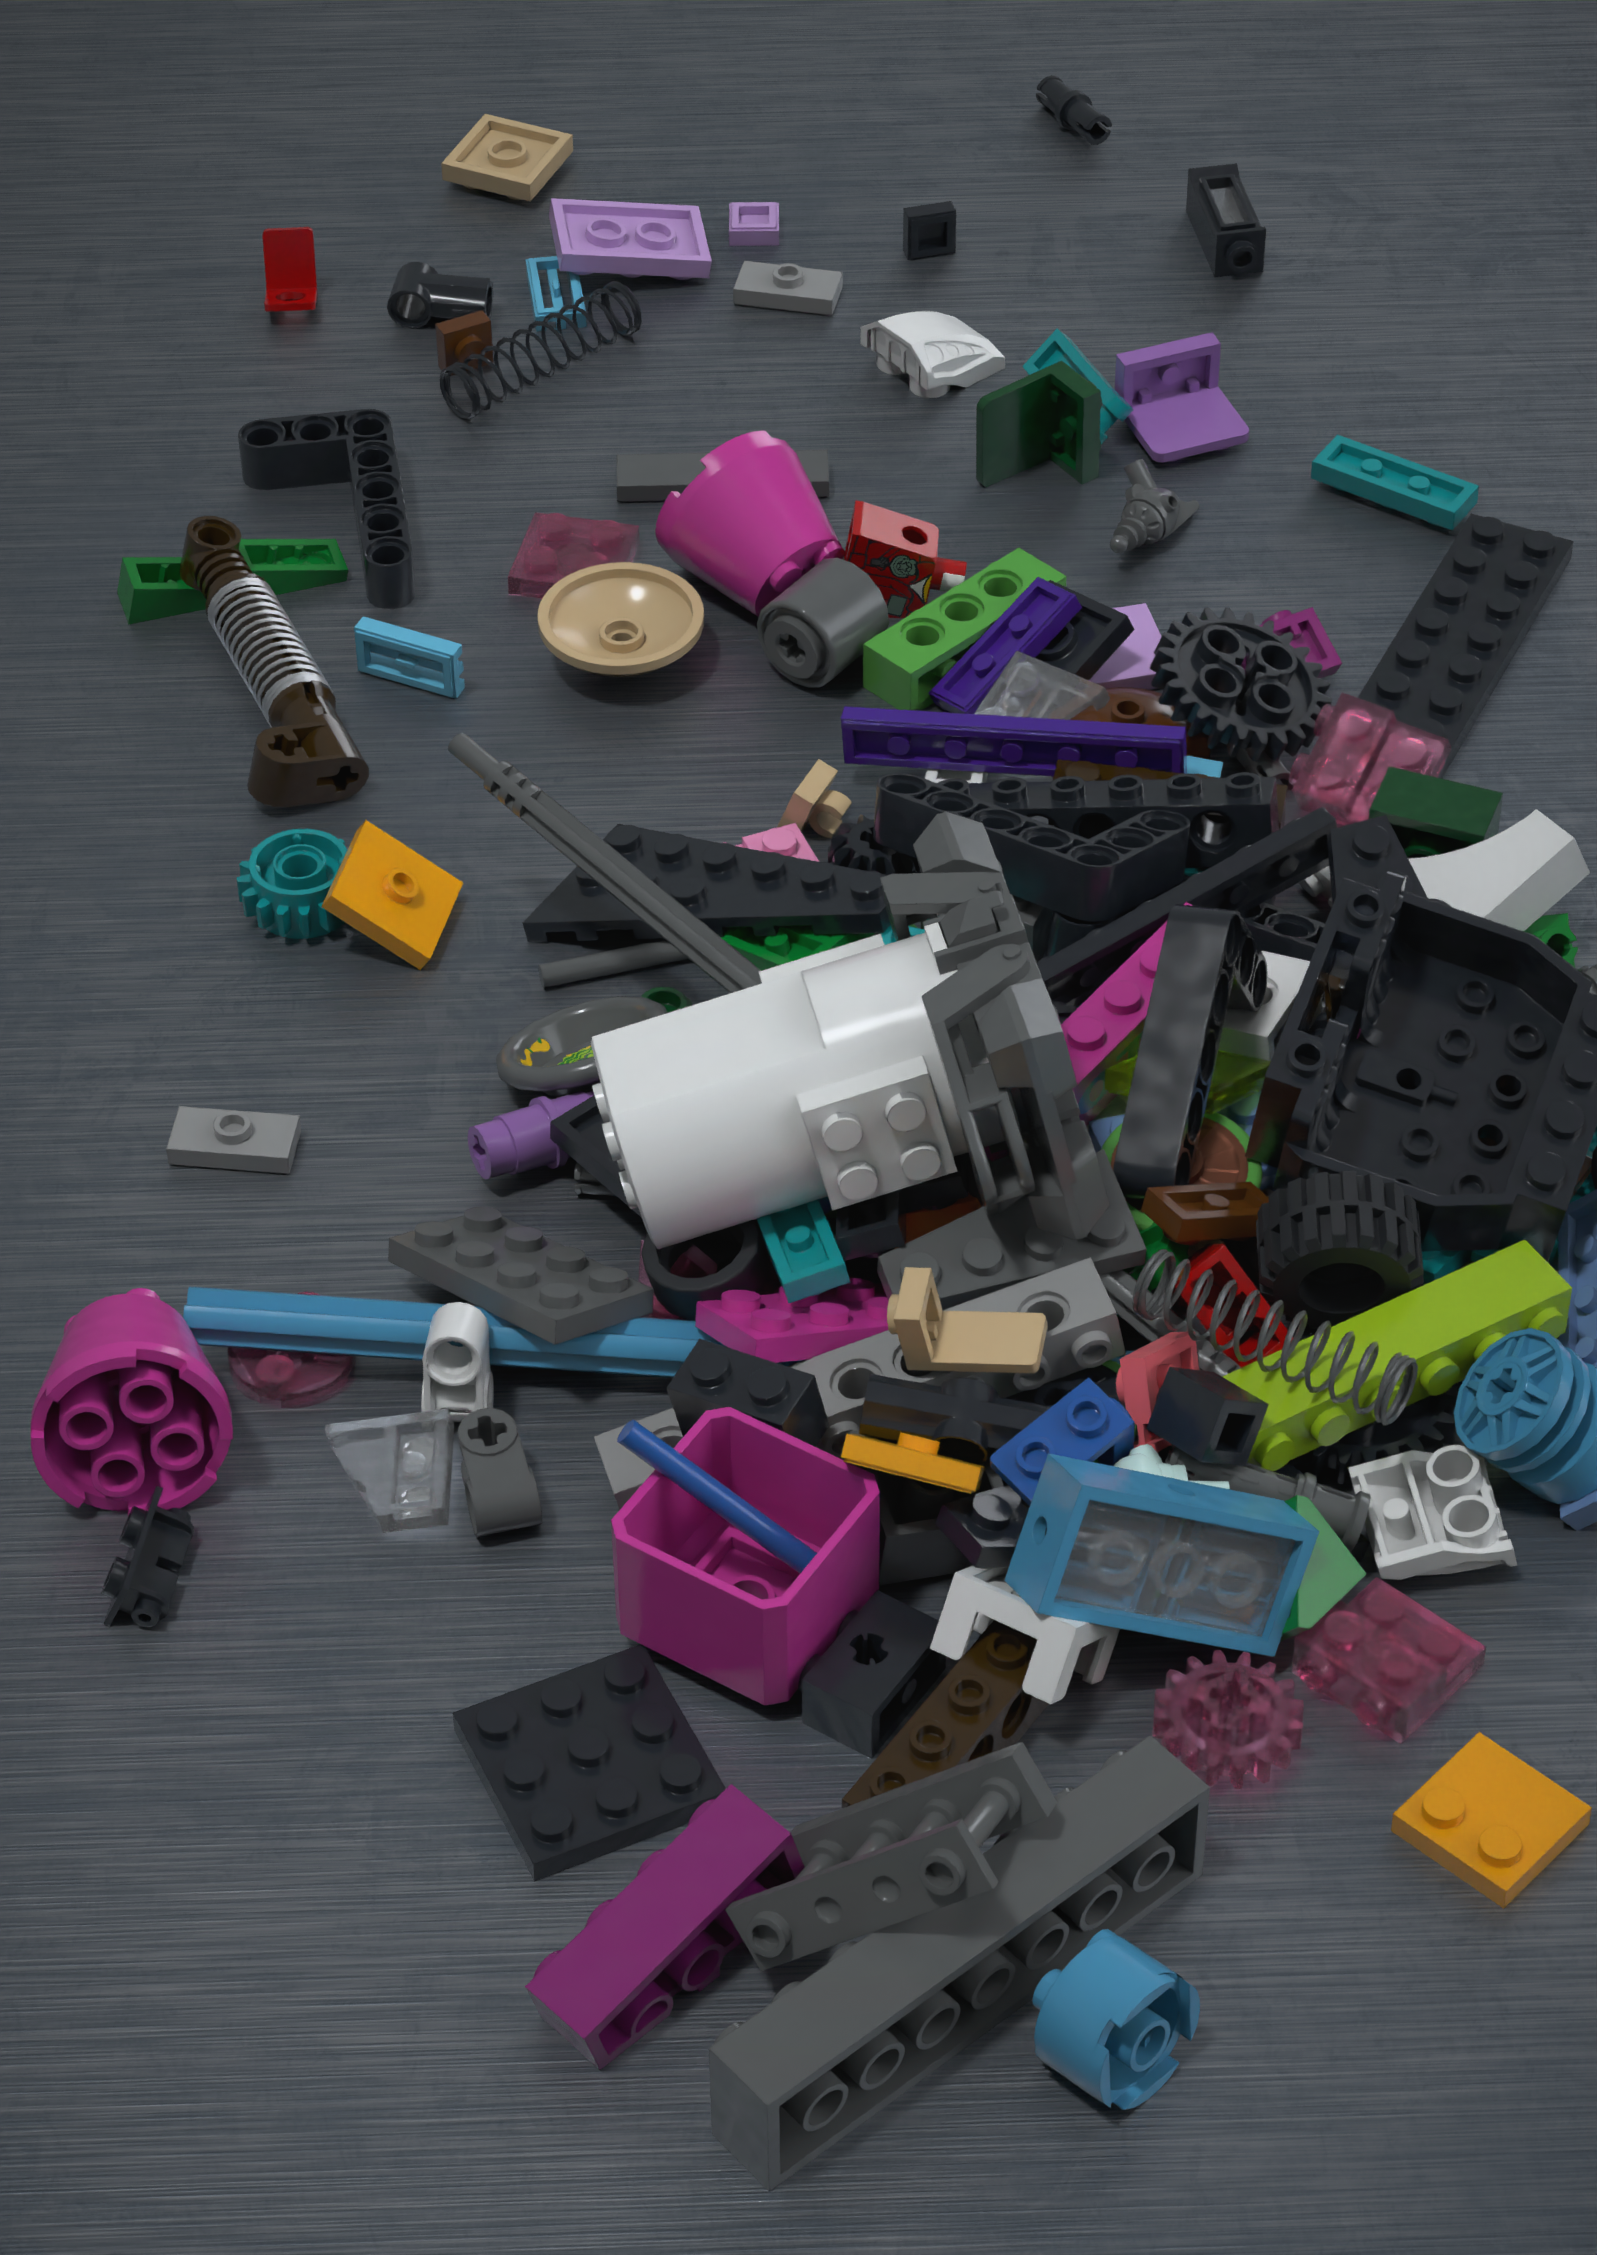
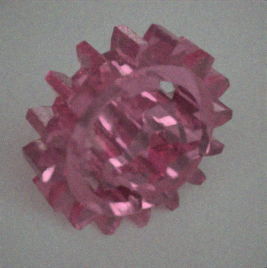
[1152,1650,1304,1789]

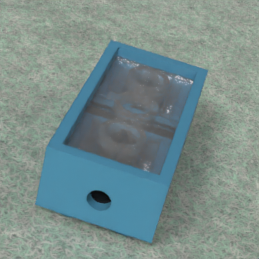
[1004,1453,1320,1657]

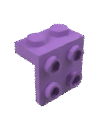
[1115,332,1249,462]

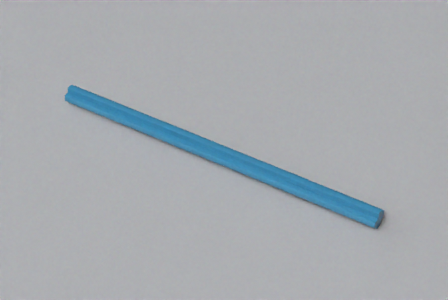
[183,1287,1134,1378]

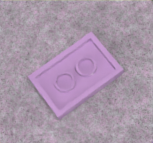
[549,198,712,280]

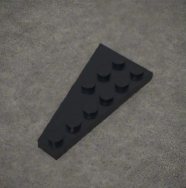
[523,824,891,942]

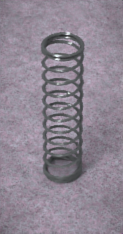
[1132,1249,1418,1425]

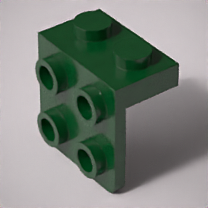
[976,361,1102,487]

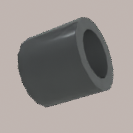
[757,558,889,688]

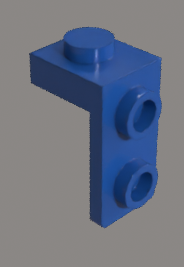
[990,1377,1135,1506]

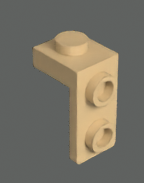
[887,1267,1048,1373]

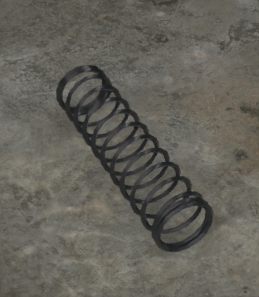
[439,281,642,420]

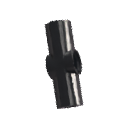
[859,1374,1051,1465]

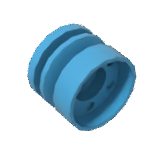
[1454,1328,1597,1504]

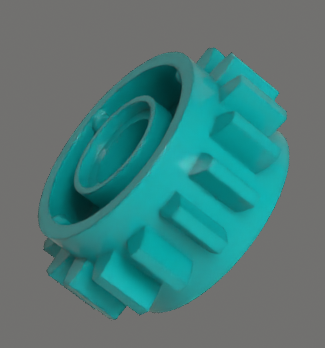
[236,829,347,939]

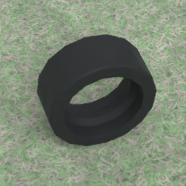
[641,1219,771,1321]

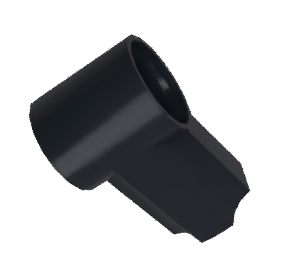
[387,262,494,329]

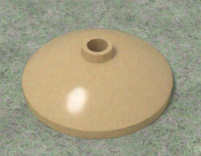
[537,562,704,677]

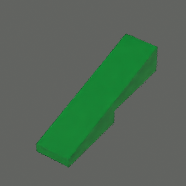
[117,539,348,625]

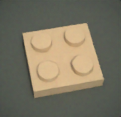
[441,114,573,202]

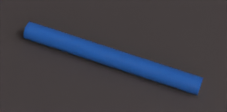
[617,1420,817,1574]

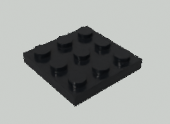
[453,1644,726,1882]

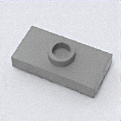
[733,261,843,316]
[166,1106,301,1174]

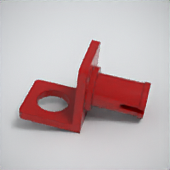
[262,227,318,312]

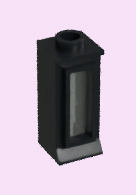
[1186,163,1266,277]

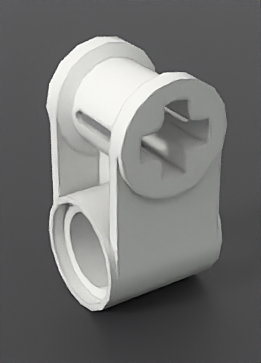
[421,1302,493,1427]

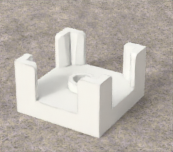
[930,1566,1125,1704]

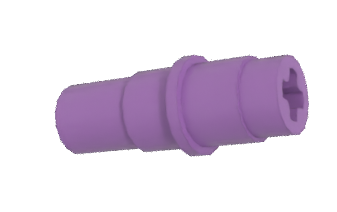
[468,1091,594,1180]

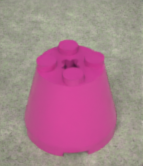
[655,430,845,618]
[30,1288,233,1515]

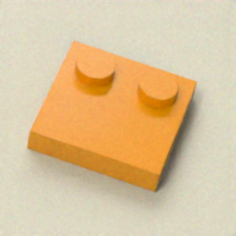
[1391,1732,1592,1909]

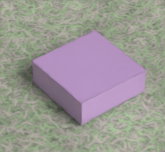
[729,202,779,246]

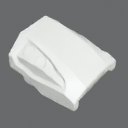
[860,311,1005,398]
[1348,1445,1517,1580]

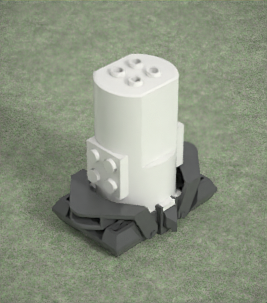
[591,812,1110,1249]

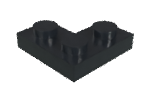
[835,1154,968,1261]

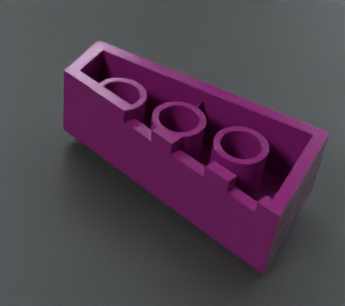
[525,1784,805,2070]

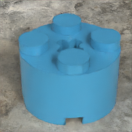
[1032,1929,1200,2110]

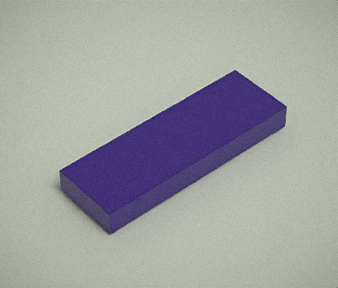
[928,577,1082,715]

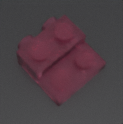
[1289,692,1452,826]
[1292,1577,1486,1744]

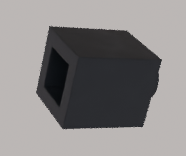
[1146,1367,1269,1466]

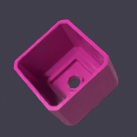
[611,1407,880,1705]

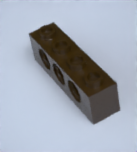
[842,1620,1049,1808]

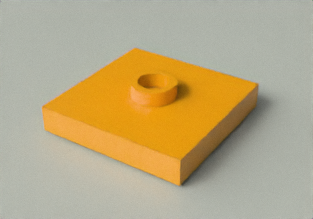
[321,820,463,970]
[841,1432,985,1494]

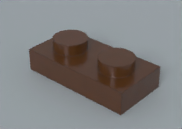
[1141,1182,1269,1245]

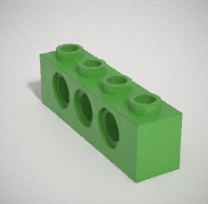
[863,547,1066,710]

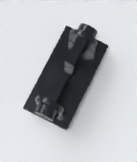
[101,1486,194,1627]

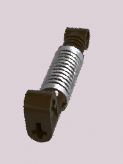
[179,516,369,807]

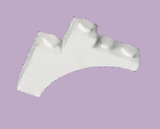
[1299,809,1590,931]

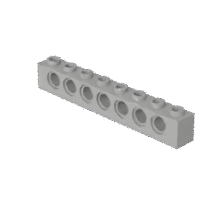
[594,1257,1126,1510]

